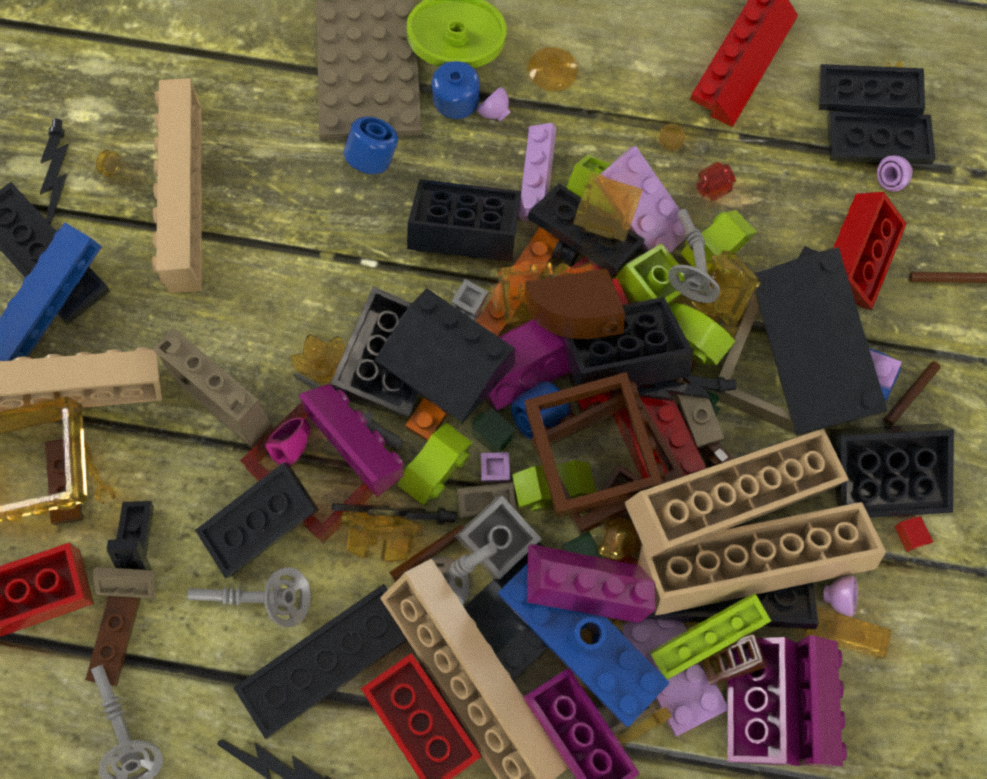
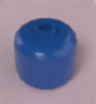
[431,61,480,119]
[343,116,398,175]
[510,381,572,440]

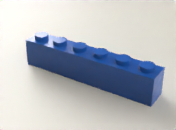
[0,222,102,361]

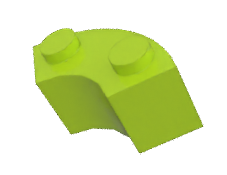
[680,210,757,273]
[669,303,736,365]
[397,423,473,506]
[512,460,596,512]

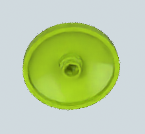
[407,0,507,68]

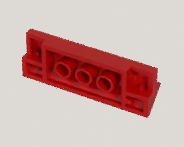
[690,0,798,127]

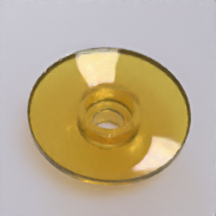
[528,47,578,91]

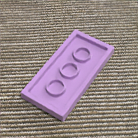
[594,146,686,253]
[619,619,728,737]

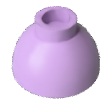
[477,87,510,122]
[877,156,913,192]
[824,576,858,617]

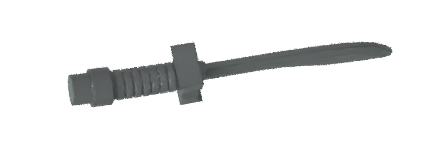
[294,373,404,450]

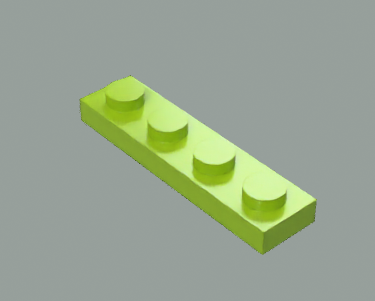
[649,593,771,680]

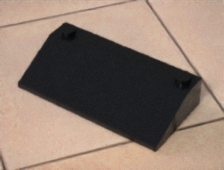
[750,247,888,435]

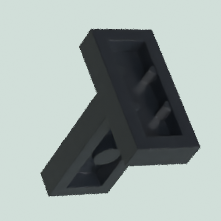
[106,501,154,570]

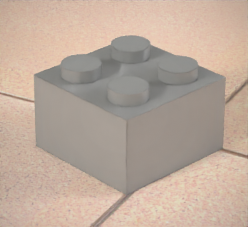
[455,495,541,579]

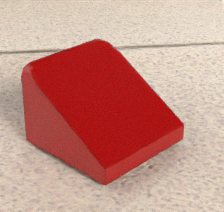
[894,516,933,552]

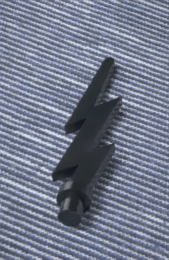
[40,119,69,224]
[613,375,737,401]
[332,503,456,525]
[218,739,332,779]

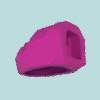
[265,417,311,466]

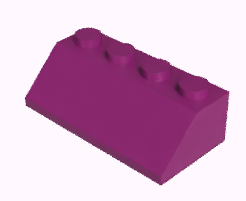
[485,319,571,410]
[299,384,404,498]
[527,544,655,623]
[797,636,847,768]
[728,637,800,767]
[523,668,640,779]

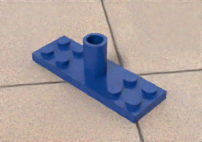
[497,563,670,728]

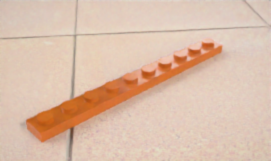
[405,227,559,442]

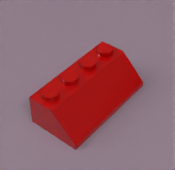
[832,192,907,310]

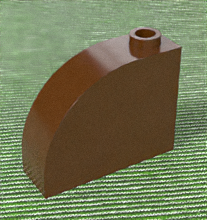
[525,269,625,339]

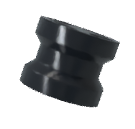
[551,240,580,268]

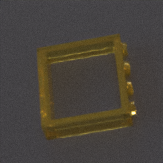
[0,396,87,522]

